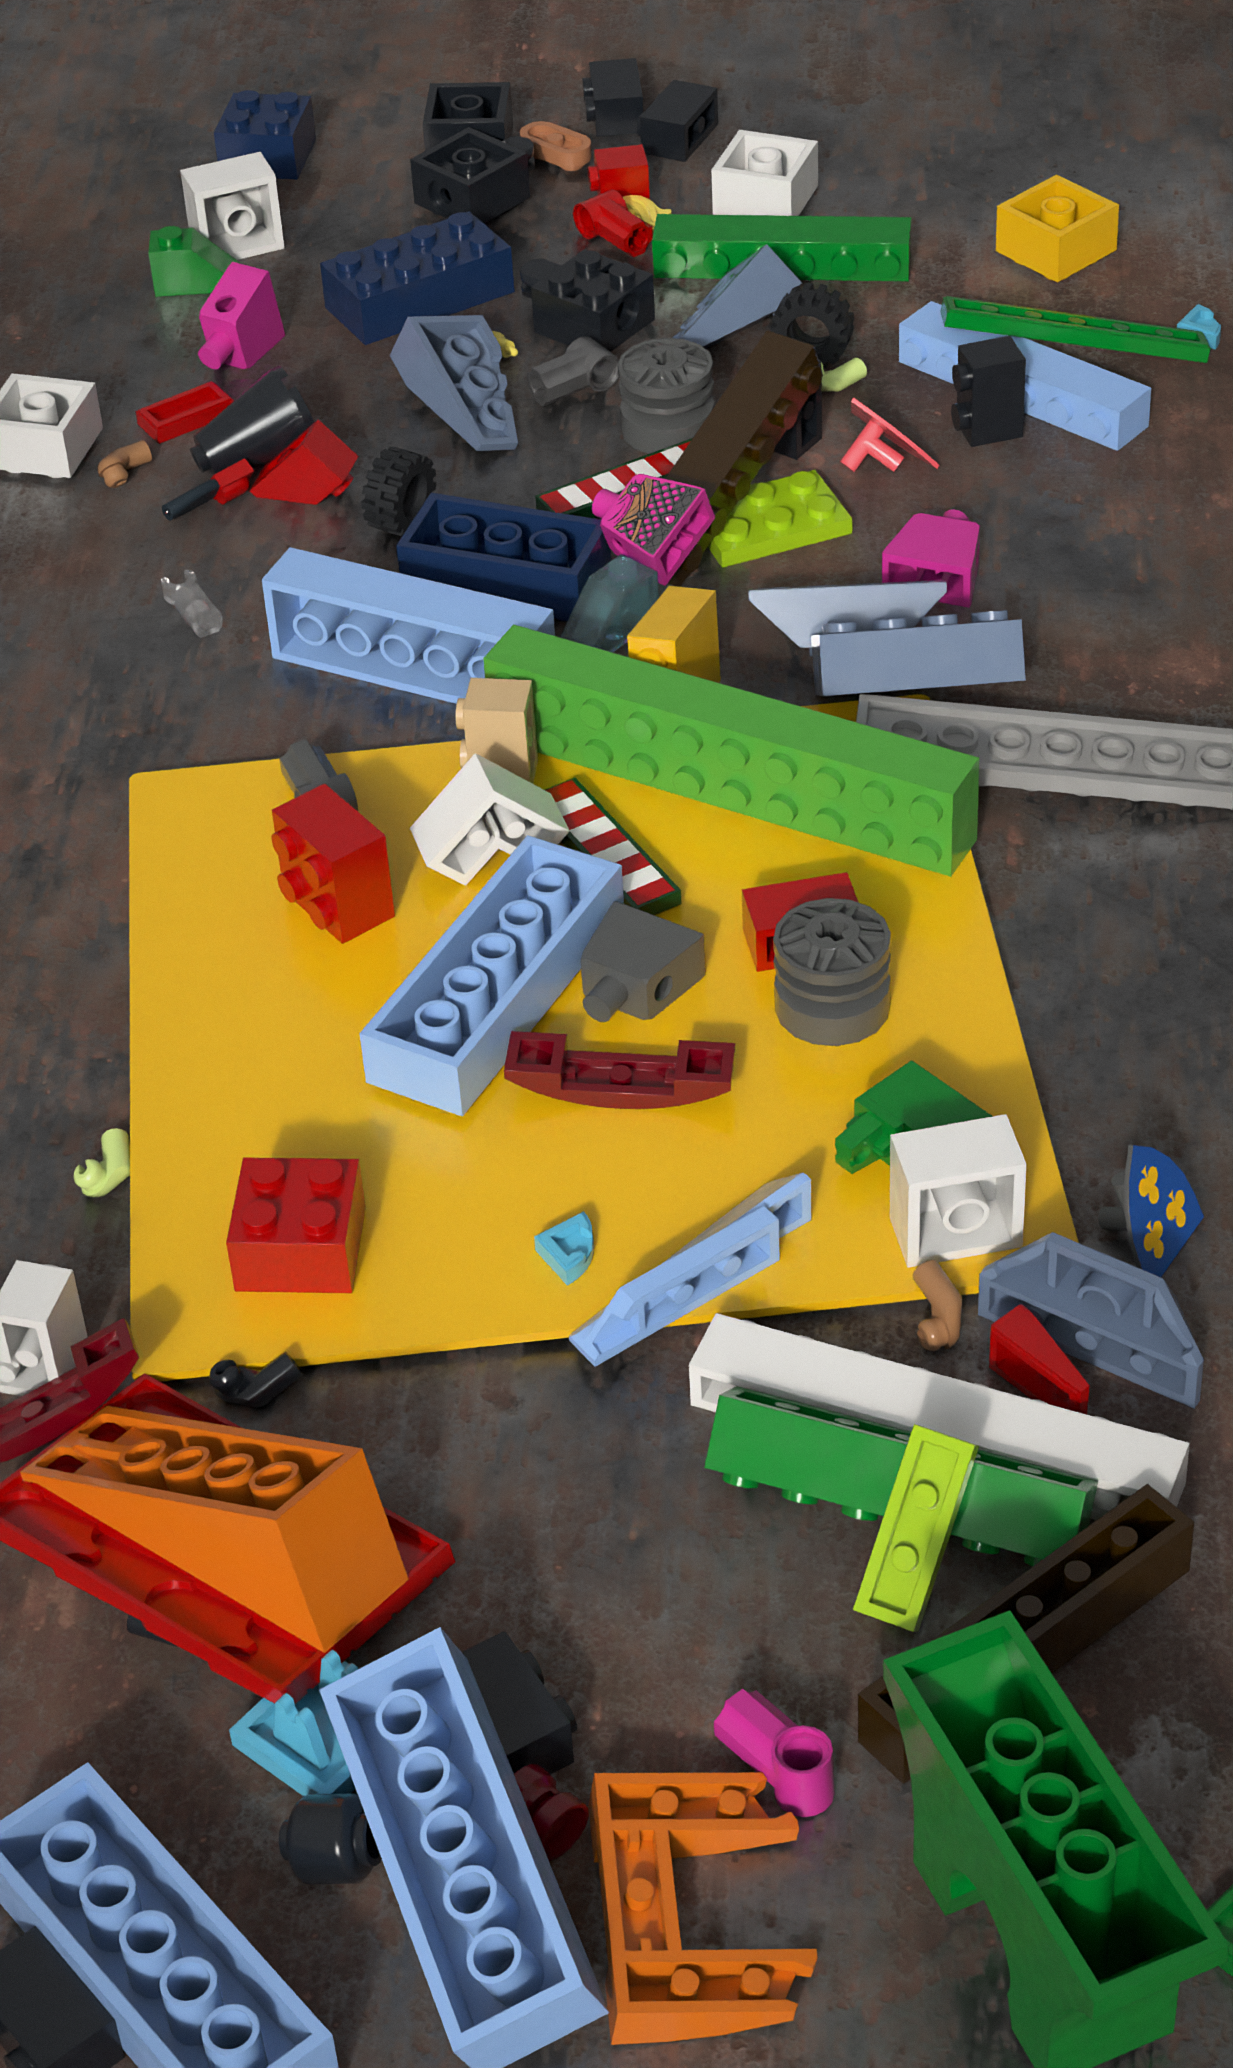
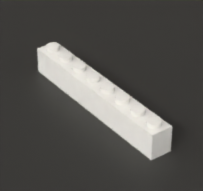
[689,1313,1190,1520]

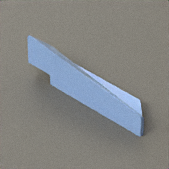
[569,1172,811,1367]

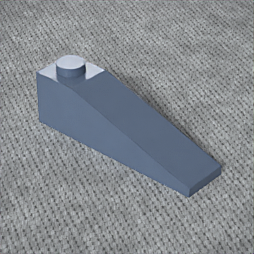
[672,244,802,349]

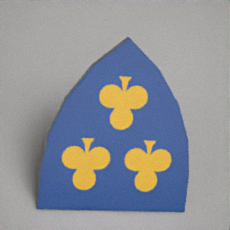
[1098,1145,1204,1277]

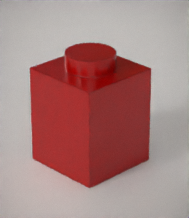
[587,144,650,199]

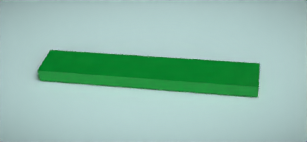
[940,296,1211,363]

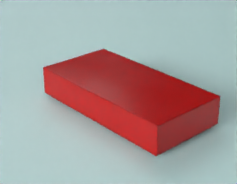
[135,381,234,444]

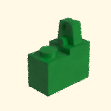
[835,1060,993,1174]

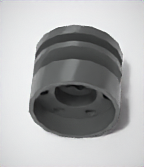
[618,338,715,454]
[773,898,891,1046]

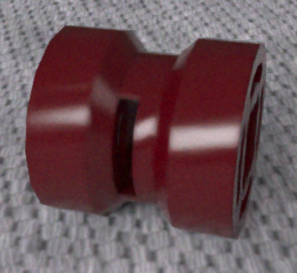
[514,1764,589,1861]

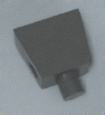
[581,901,705,1022]

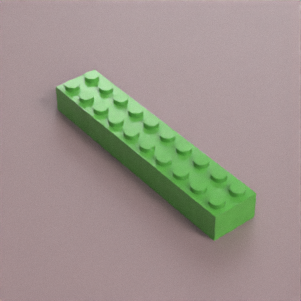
[483,624,979,877]

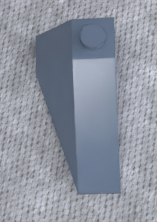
[390,315,518,451]

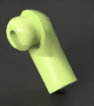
[821,358,867,392]
[74,1128,130,1197]

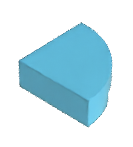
[1177,304,1221,350]
[534,1211,594,1285]

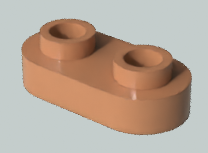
[520,121,592,171]

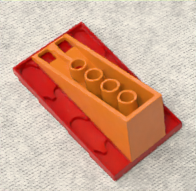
[0,1373,456,1704]

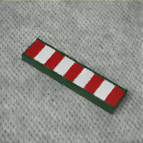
[535,438,693,518]
[545,777,682,915]

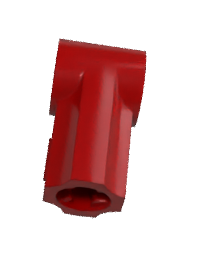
[573,189,653,258]

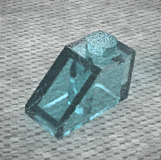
[560,554,659,653]

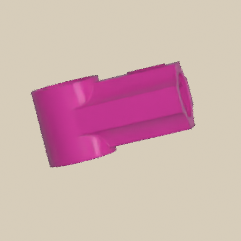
[714,1689,835,1817]

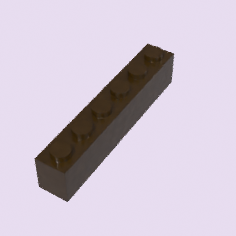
[631,330,823,587]
[858,1484,1195,1784]

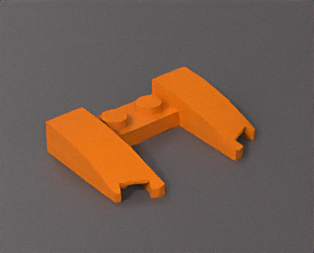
[588,1772,818,2045]

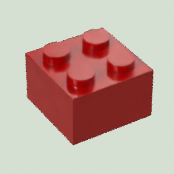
[271,783,395,944]
[226,1157,366,1293]

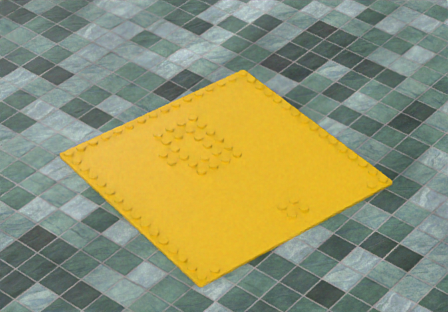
[129,694,1079,1382]

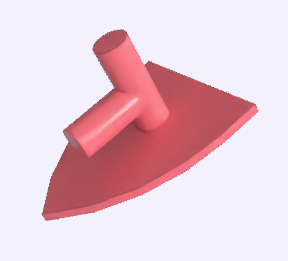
[840,397,940,472]

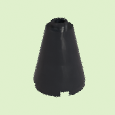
[190,365,314,475]

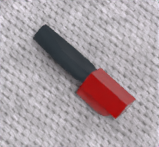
[162,458,254,521]

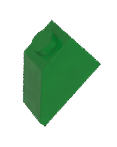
[148,226,240,297]

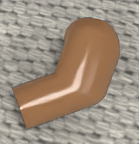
[97,440,152,488]
[913,1260,962,1352]

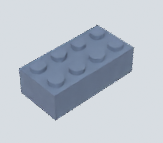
[811,610,1026,696]

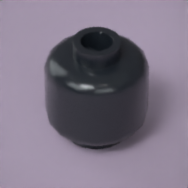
[279,1793,382,1884]

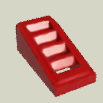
[989,1304,1090,1415]

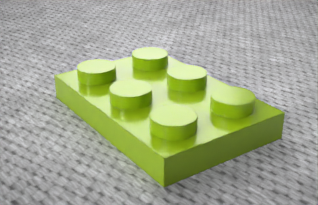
[708,470,852,568]

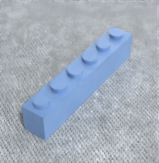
[899,301,1151,451]

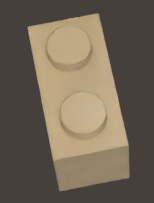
[456,678,538,784]

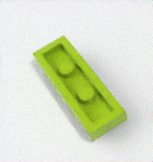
[853,1424,979,1632]

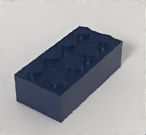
[320,211,515,345]
[396,493,612,623]

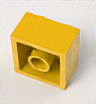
[996,174,1119,282]

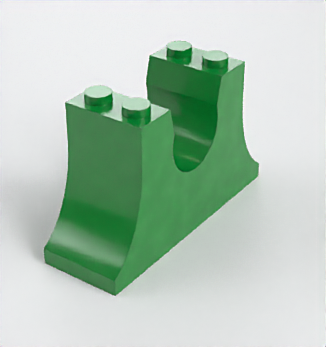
[883,1610,1230,2068]

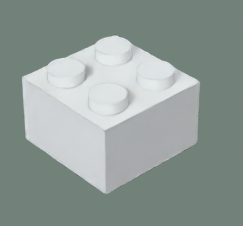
[711,129,818,216]
[180,152,285,260]
[0,373,103,478]
[890,1114,1026,1268]

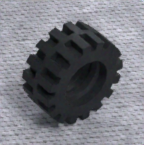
[770,283,855,369]
[361,446,436,536]

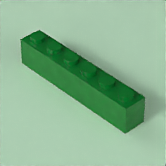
[652,214,911,282]
[704,1386,1098,1566]

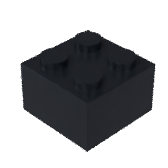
[423,82,513,151]

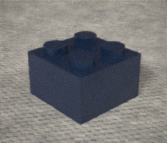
[214,90,316,180]

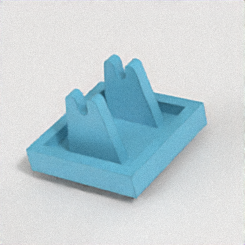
[229,1650,358,1796]

